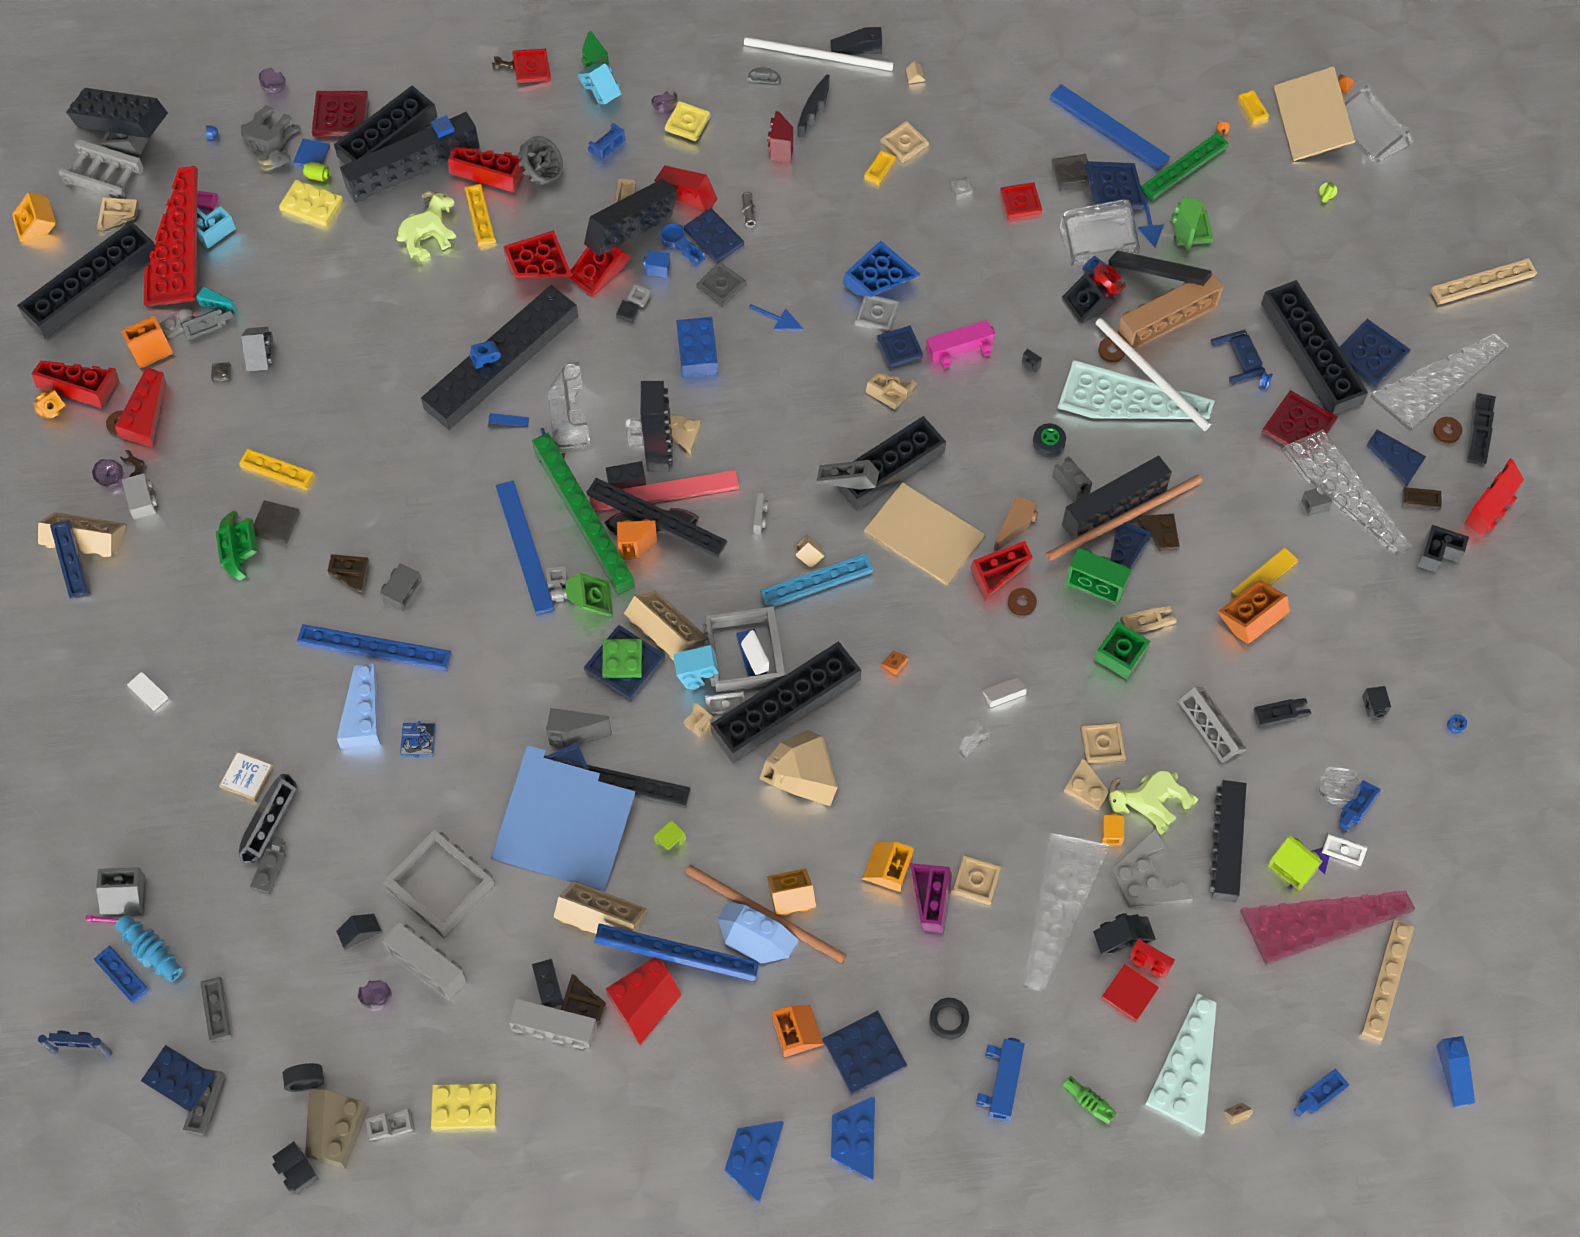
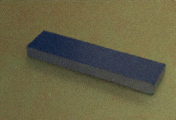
[50,520,90,599]

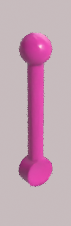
[85,915,119,923]

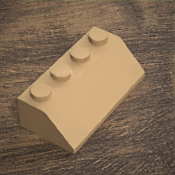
[38,512,126,557]
[624,590,708,660]
[553,881,647,934]

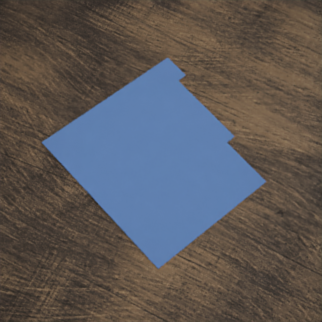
[491,745,636,891]

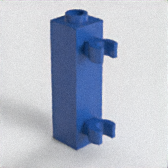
[976,1038,1025,1122]

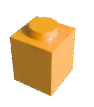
[1101,813,1124,846]

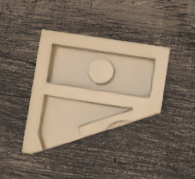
[97,197,139,231]
[670,414,701,454]
[1064,759,1109,811]

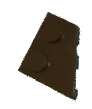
[1137,513,1180,551]
[327,554,369,593]
[560,974,606,1024]

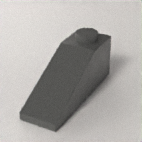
[816,460,879,489]

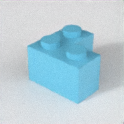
[577,63,621,104]
[197,206,236,249]
[673,645,719,690]

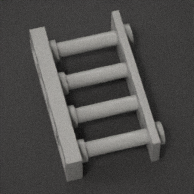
[58,139,144,199]

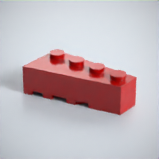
[115,367,167,448]

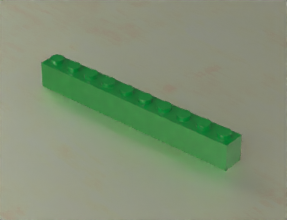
[532,432,635,595]

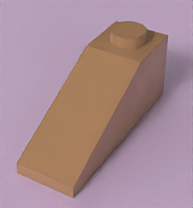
[994,496,1039,551]

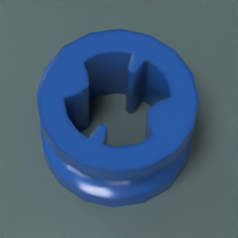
[1259,371,1273,389]
[1447,714,1467,733]

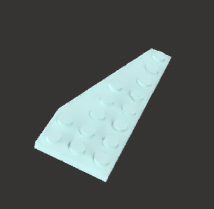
[1058,360,1215,419]

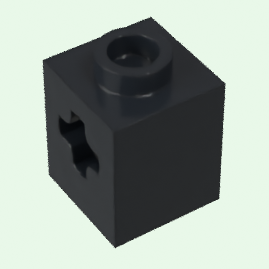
[1362,686,1391,718]

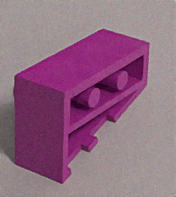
[910,863,952,933]

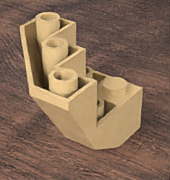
[759,730,838,806]

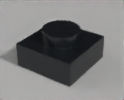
[616,300,640,323]
[1022,348,1042,372]

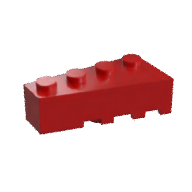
[448,147,525,192]
[31,360,119,408]

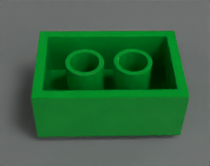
[1066,548,1132,605]

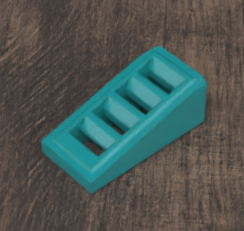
[196,287,237,314]

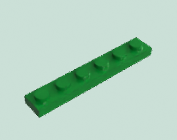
[1141,132,1229,200]

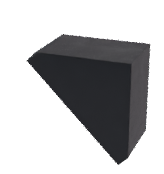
[336,913,382,950]

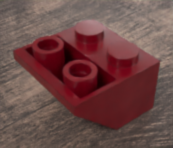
[767,111,793,163]

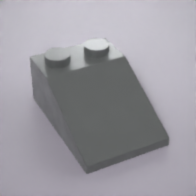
[546,708,612,749]

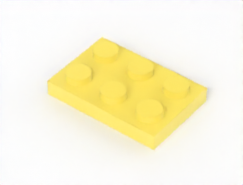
[279,180,343,227]
[431,1084,497,1129]

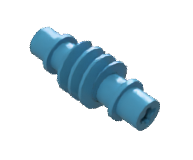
[115,915,183,982]

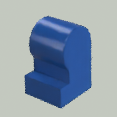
[470,341,501,369]

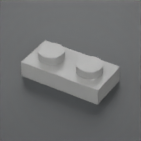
[753,492,768,535]

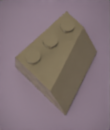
[305,1089,369,1169]

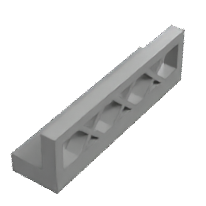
[1178,687,1247,764]

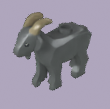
[241,105,301,171]

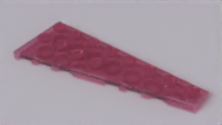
[1240,890,1415,965]

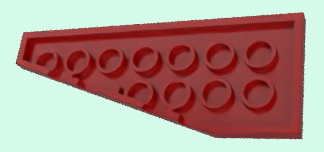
[144,166,198,307]

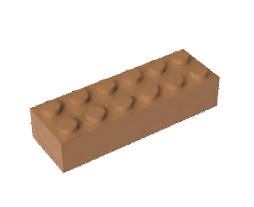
[1118,272,1224,349]

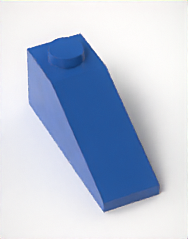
[1436,1036,1475,1107]

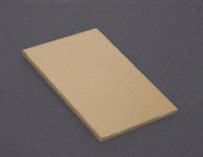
[1274,66,1355,161]
[864,483,986,585]

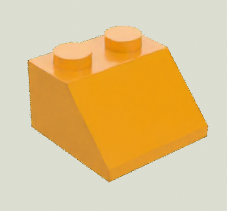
[12,192,56,242]
[767,868,816,915]

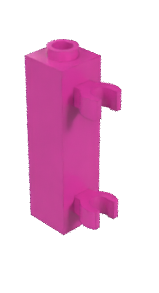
[926,320,995,369]

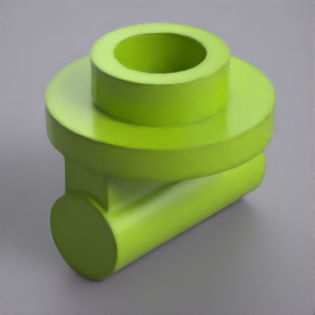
[1319,182,1337,203]

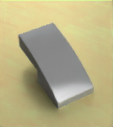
[365,1109,414,1140]

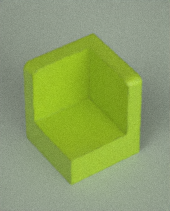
[654,820,686,850]

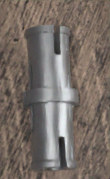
[741,192,756,227]

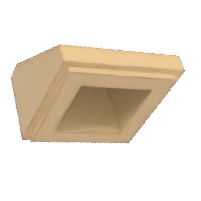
[1224,1103,1253,1125]

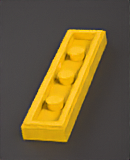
[464,184,496,246]
[239,448,315,490]
[1231,548,1298,598]

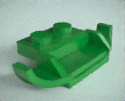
[216,511,258,581]

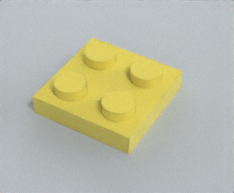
[665,101,710,141]

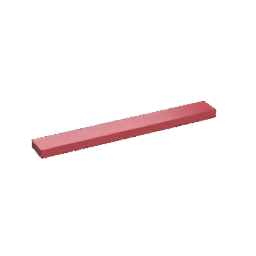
[589,470,739,513]

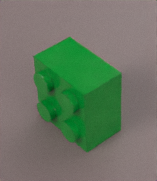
[1094,621,1151,680]

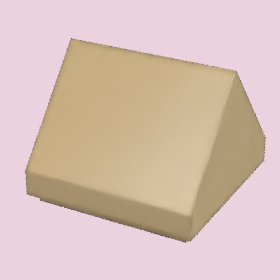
[905,61,925,84]

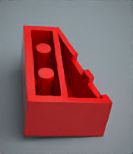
[654,165,717,212]
[970,541,1033,601]

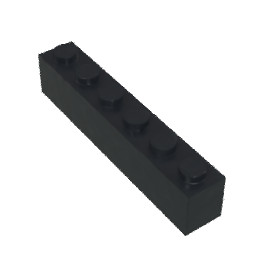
[1209,780,1247,902]

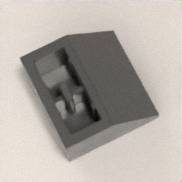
[96,867,145,915]

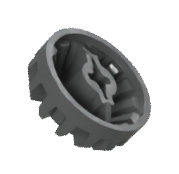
[518,136,563,185]

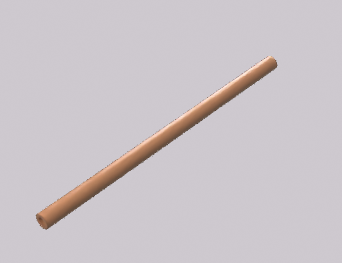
[1045,475,1202,561]

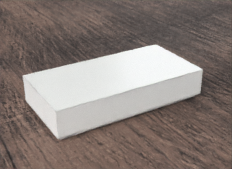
[127,672,168,711]

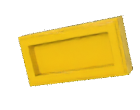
[1237,90,1269,124]
[864,150,896,185]

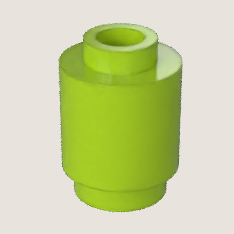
[303,162,331,182]

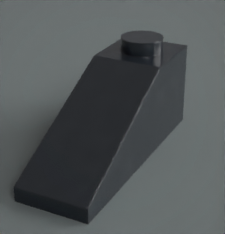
[830,27,882,55]

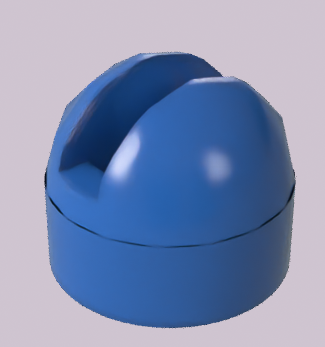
[206,125,218,140]

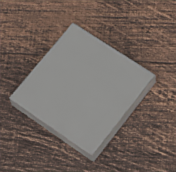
[855,295,900,333]

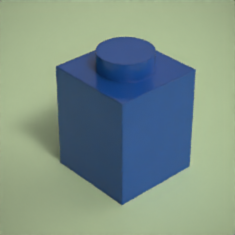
[643,250,671,278]

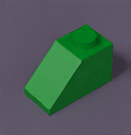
[581,31,609,68]

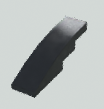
[797,74,830,137]
[1467,393,1496,464]

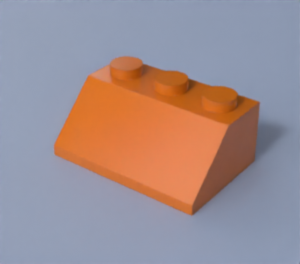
[1218,579,1290,644]

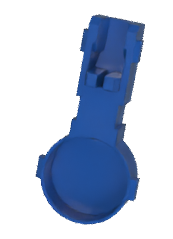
[661,223,705,266]

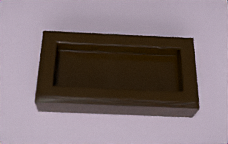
[1402,487,1442,510]

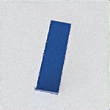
[488,413,529,427]

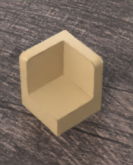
[794,534,824,568]
[684,703,713,737]

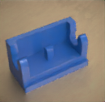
[587,123,626,161]

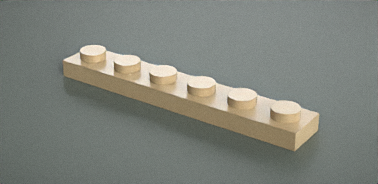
[1431,258,1537,305]
[1361,920,1414,1041]

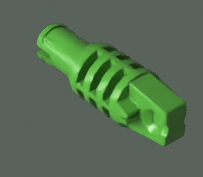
[1063,1076,1117,1124]

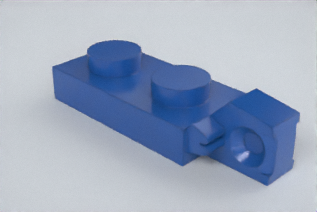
[1339,780,1381,832]
[1294,1068,1349,1116]

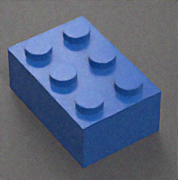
[676,317,718,378]

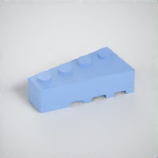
[337,663,380,748]

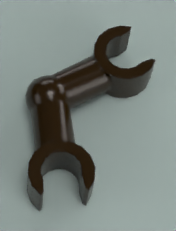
[492,56,514,70]
[120,450,145,477]

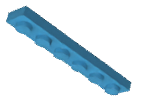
[760,553,873,607]

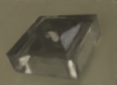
[211,362,232,382]

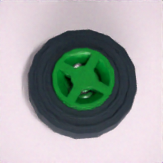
[1033,423,1066,456]

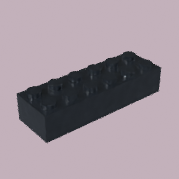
[334,85,438,164]
[66,88,168,138]
[584,178,678,256]
[640,381,673,471]
[836,416,946,510]
[1062,455,1172,539]

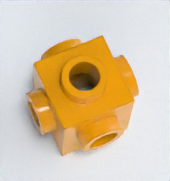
[33,389,66,419]

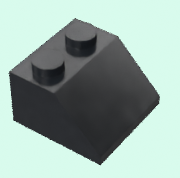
[1062,272,1116,323]

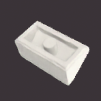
[741,630,769,675]
[982,677,1027,708]
[705,690,745,715]
[1322,833,1367,866]

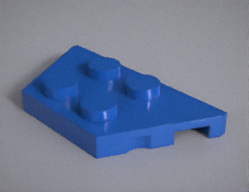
[831,1097,875,1181]
[725,1121,784,1203]

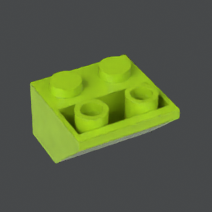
[1268,835,1322,892]

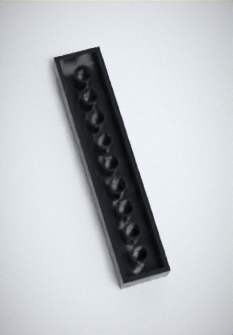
[421,285,578,430]

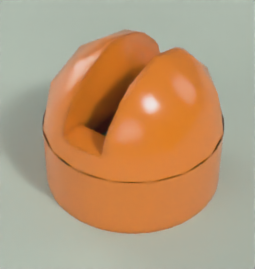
[1216,121,1231,135]

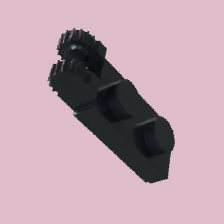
[1253,698,1311,728]

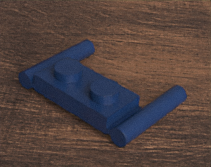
[1211,329,1265,384]
[38,1030,112,1057]

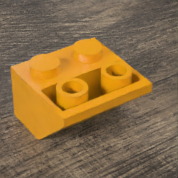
[862,842,914,892]

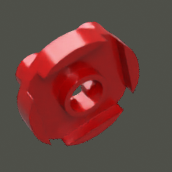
[1093,262,1126,295]

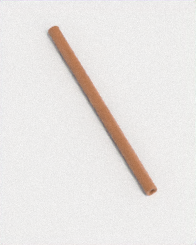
[686,865,847,963]

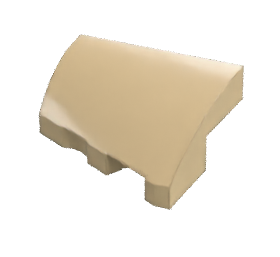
[866,373,917,410]

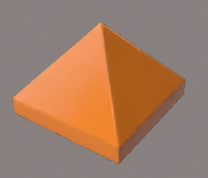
[1338,74,1355,94]

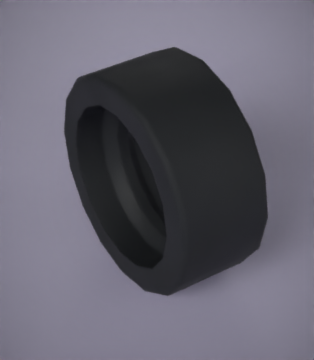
[929,997,969,1040]
[282,1063,324,1092]

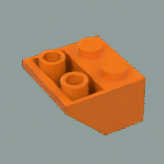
[121,315,173,369]
[617,519,657,560]
[771,1005,824,1057]

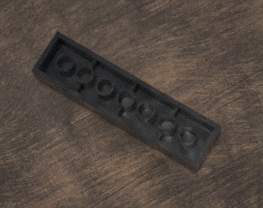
[340,111,480,203]
[17,221,155,339]
[1261,280,1368,415]
[710,641,862,762]

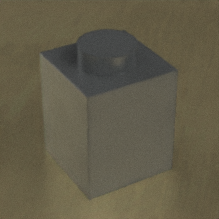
[1301,486,1333,516]

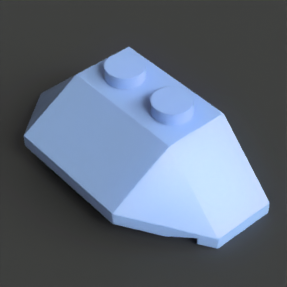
[718,902,799,963]

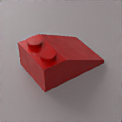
[569,246,631,296]

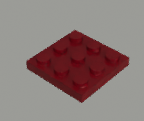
[312,91,368,136]
[1262,390,1338,460]

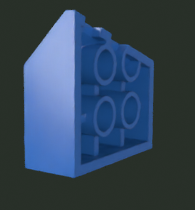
[843,240,920,297]

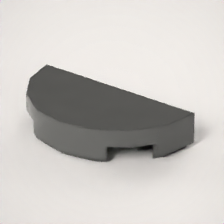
[747,67,781,84]

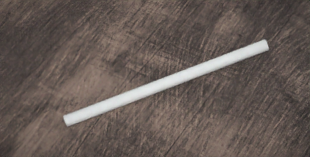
[744,37,894,71]
[1096,318,1211,431]

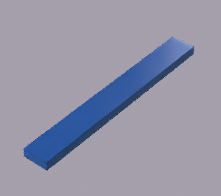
[1050,84,1170,170]
[496,480,555,615]
[297,624,452,671]
[594,923,758,981]

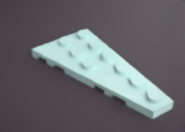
[1145,993,1217,1133]

